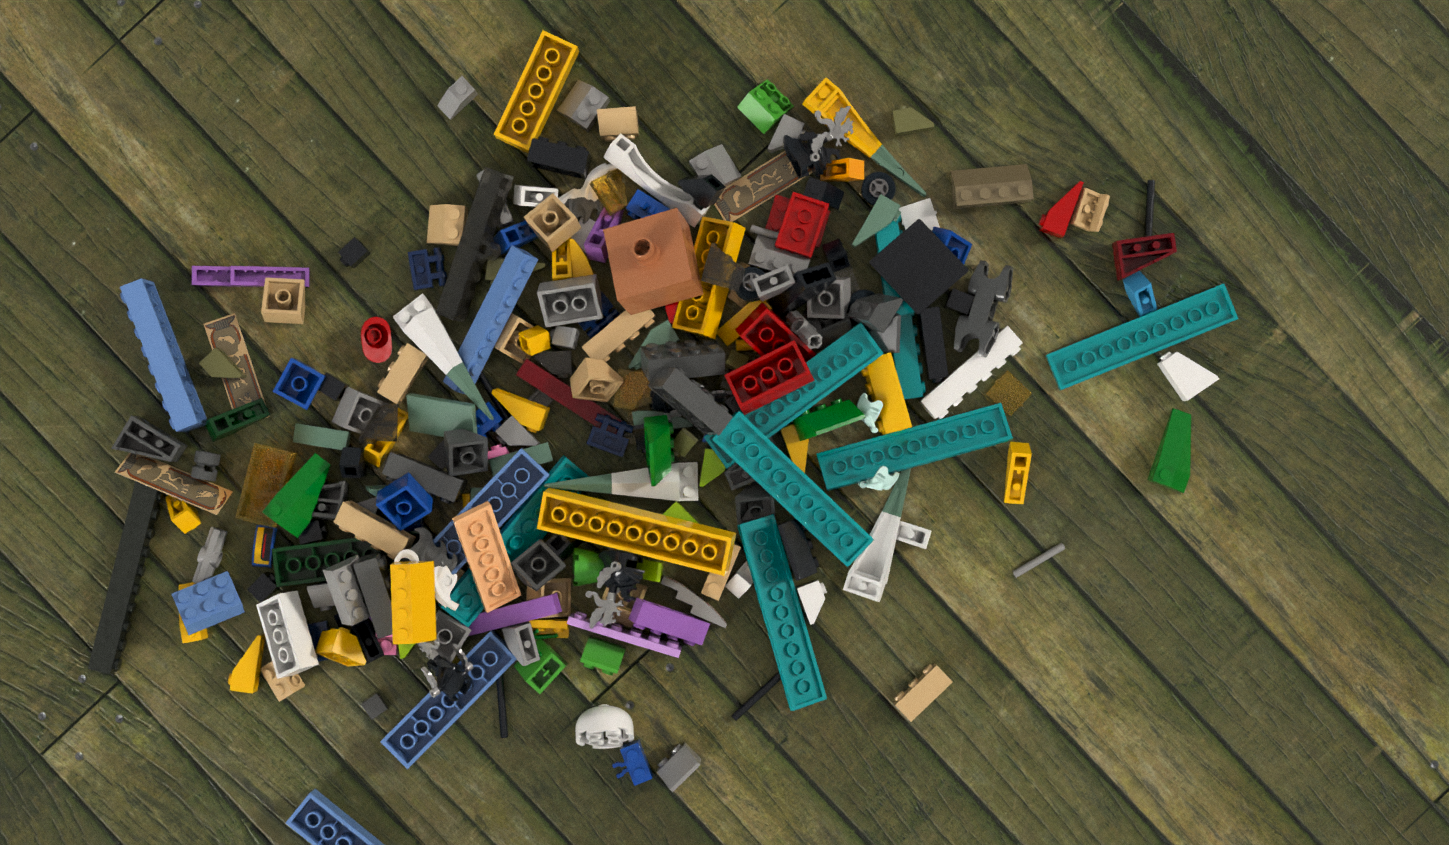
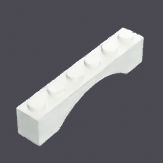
[603,133,710,227]

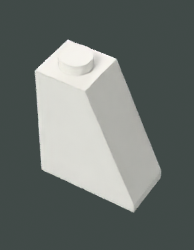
[1157,351,1219,401]

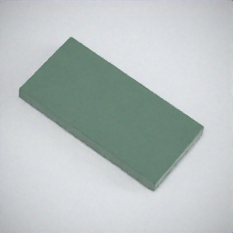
[406,393,477,437]

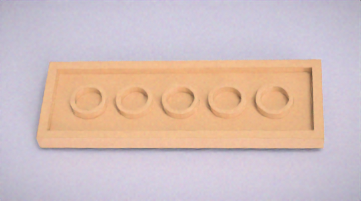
[452,501,521,613]

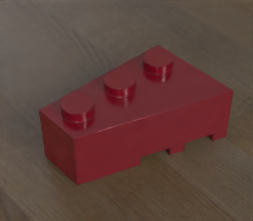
[1112,233,1177,281]

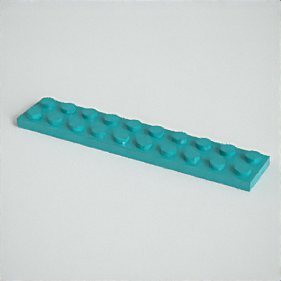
[1045,284,1238,390]
[704,323,884,468]
[816,403,1013,491]
[711,410,874,567]
[438,455,589,627]
[737,514,827,711]

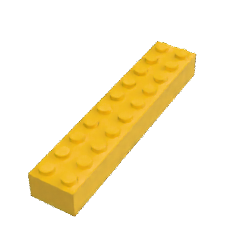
[537,487,736,576]

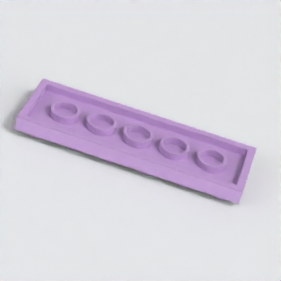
[567,611,682,658]

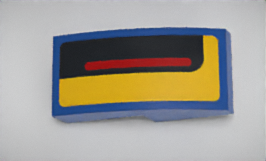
[252,525,277,568]

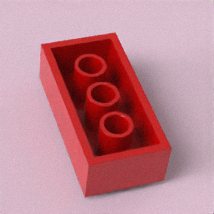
[735,302,817,362]
[724,340,815,415]

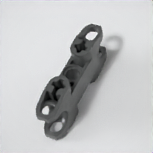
[954,260,1013,358]

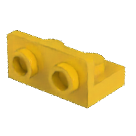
[529,618,569,638]

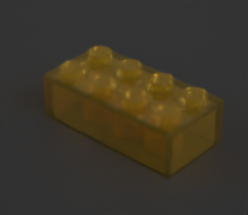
[235,443,297,528]

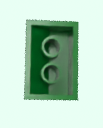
[793,398,866,441]
[644,415,675,486]

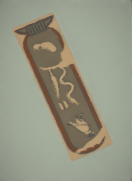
[714,151,812,222]
[204,313,270,418]
[115,453,233,515]

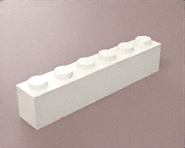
[919,326,1023,419]

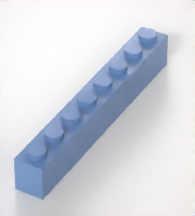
[443,245,538,395]

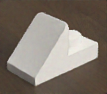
[896,521,932,549]
[725,560,753,599]

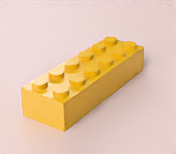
[494,30,579,153]
[672,216,745,339]

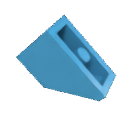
[1123,271,1157,317]

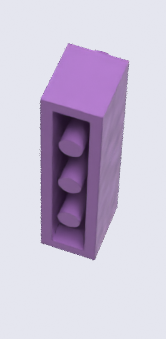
[628,597,710,646]

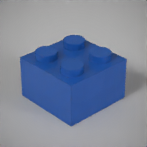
[376,472,433,531]

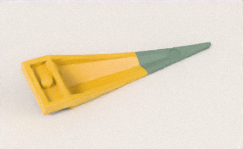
[802,78,927,197]

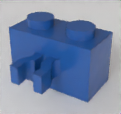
[626,189,670,220]
[476,401,504,438]
[612,739,653,786]

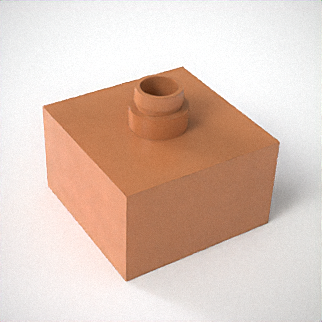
[603,208,704,315]

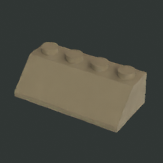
[950,164,1034,209]

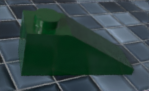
[205,398,270,442]

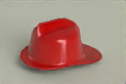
[360,317,392,363]

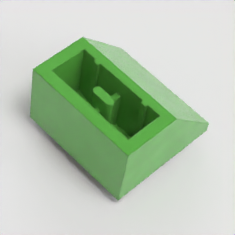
[737,79,794,134]
[580,636,626,675]
[514,639,568,694]

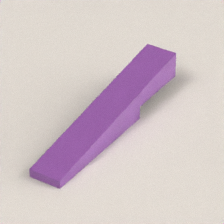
[192,266,310,287]
[455,593,562,636]

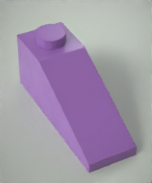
[584,202,625,263]

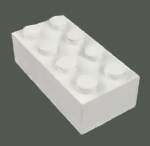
[256,590,319,679]

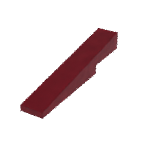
[516,359,621,434]

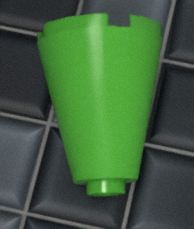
[572,548,604,586]

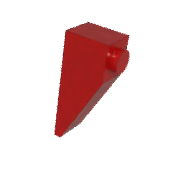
[1038,181,1084,239]

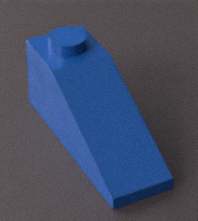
[493,221,538,255]

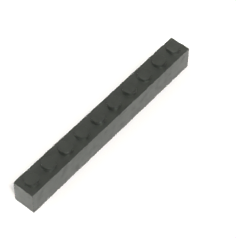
[88,481,165,674]

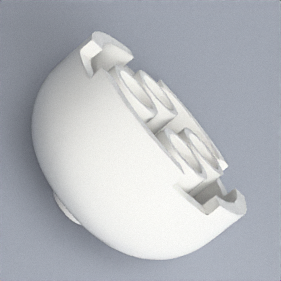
[575,704,634,749]

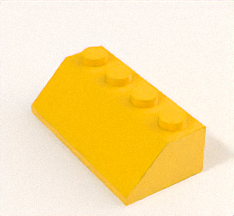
[861,352,912,435]
[390,561,437,644]

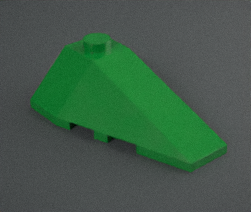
[1147,408,1191,493]
[262,453,331,538]

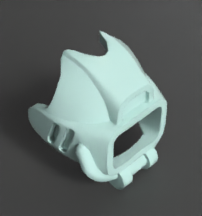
[856,393,883,433]
[858,466,900,491]

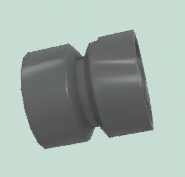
[191,450,221,481]

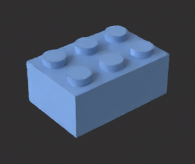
[172,571,245,635]

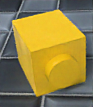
[518,325,551,356]

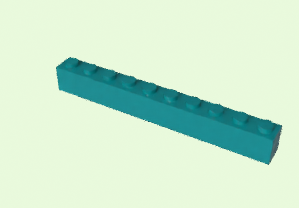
[875,215,926,400]

